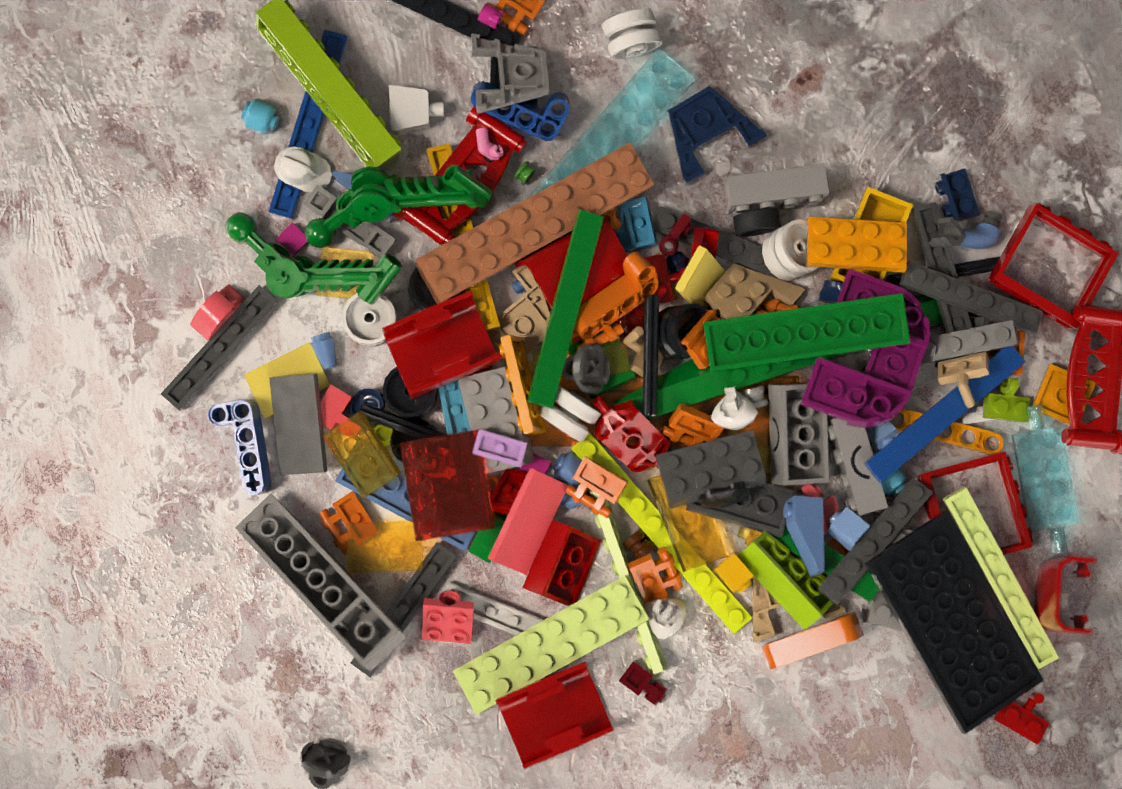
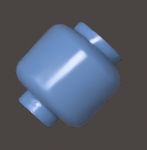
[552,452,582,487]

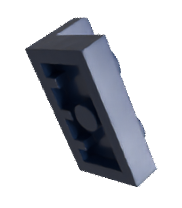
[934,168,980,222]

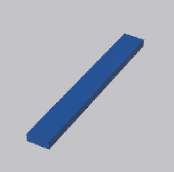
[268,29,348,220]
[864,346,1025,483]

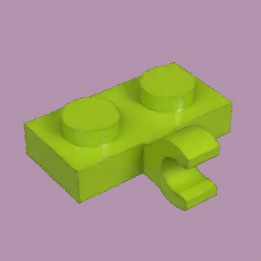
[983,378,1030,423]

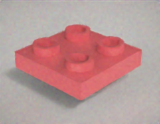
[422,590,474,644]

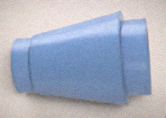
[310,332,337,369]

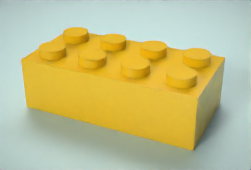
[829,186,913,283]

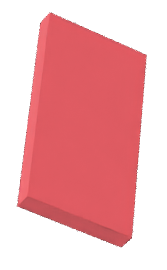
[488,468,569,575]

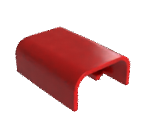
[515,218,627,309]
[382,290,502,399]
[1034,557,1096,634]
[495,661,614,769]

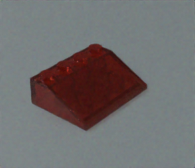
[400,430,495,541]

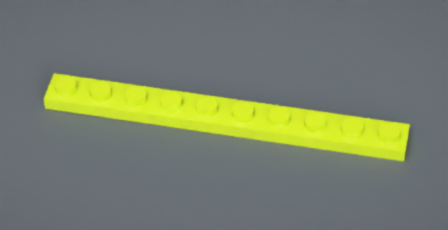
[571,432,752,634]

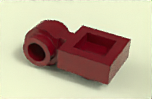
[659,210,693,256]
[619,661,667,706]

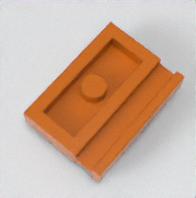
[681,309,721,369]

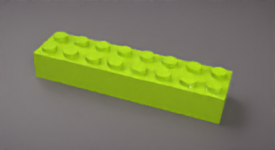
[255,0,401,171]

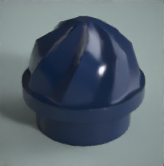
[666,251,689,273]

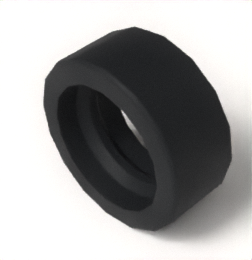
[733,208,781,237]

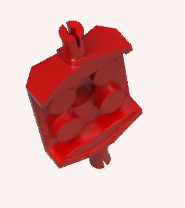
[592,396,670,472]

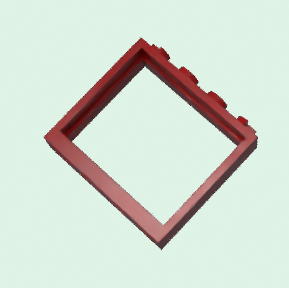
[987,203,1119,330]
[916,452,1033,555]

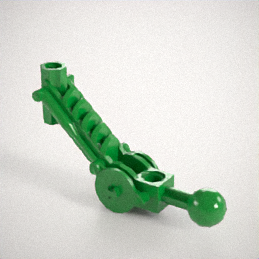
[304,164,492,249]
[225,212,403,305]

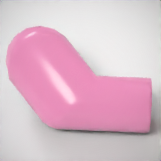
[476,128,504,160]

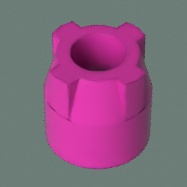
[478,3,504,29]

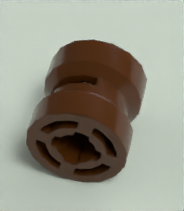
[622,528,657,560]

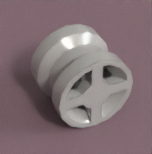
[740,386,769,408]

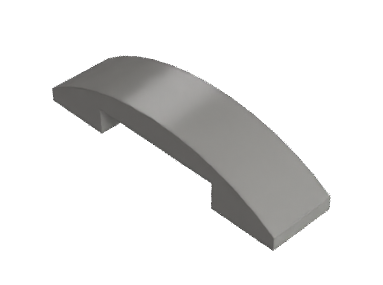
[303,184,396,259]

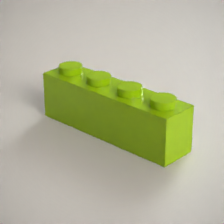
[737,530,834,630]

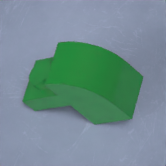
[468,512,508,563]

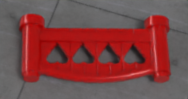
[392,106,528,245]
[1061,304,1122,454]

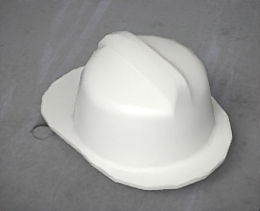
[274,147,332,193]

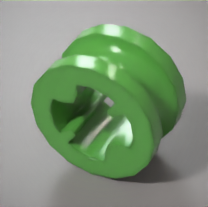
[514,161,537,185]

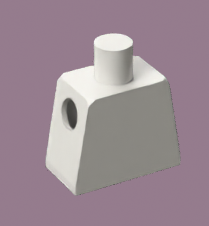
[389,85,444,136]

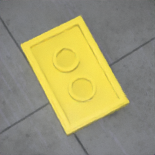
[675,246,726,309]
[244,342,330,419]

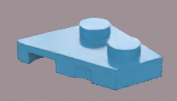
[615,196,658,253]

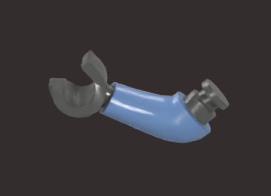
[929,211,1002,250]

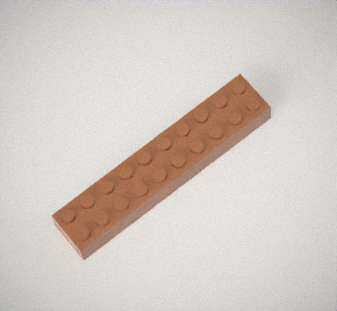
[414,142,654,304]

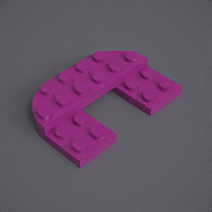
[800,269,930,428]

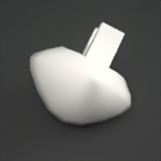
[711,387,758,430]
[645,598,686,639]

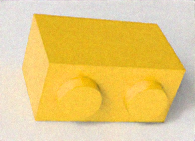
[712,553,754,593]

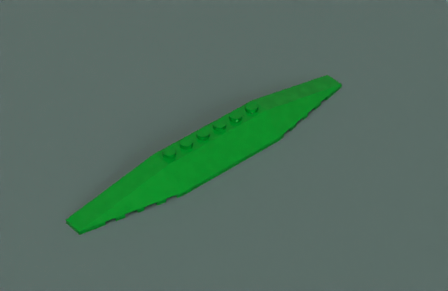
[609,295,974,420]

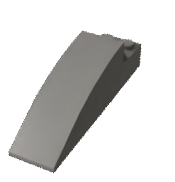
[235,493,407,672]

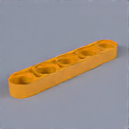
[890,408,1004,455]

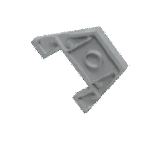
[471,34,549,113]

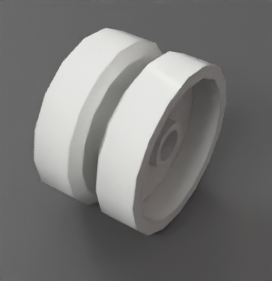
[602,9,662,60]
[762,219,818,281]
[342,293,397,347]
[538,385,602,442]

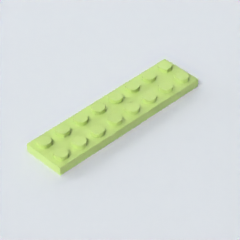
[453,575,650,715]

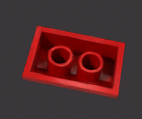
[522,520,602,607]

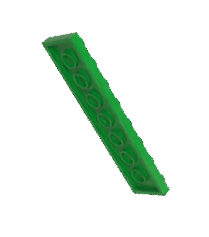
[703,293,910,372]

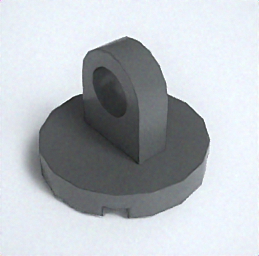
[562,343,610,393]
[300,740,351,789]

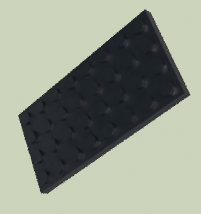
[865,510,1044,734]

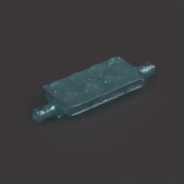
[1011,405,1080,553]

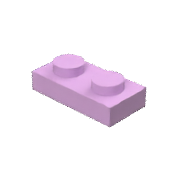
[473,429,528,467]

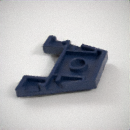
[668,86,767,185]

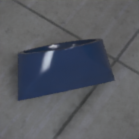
[818,280,843,304]
[349,389,385,431]

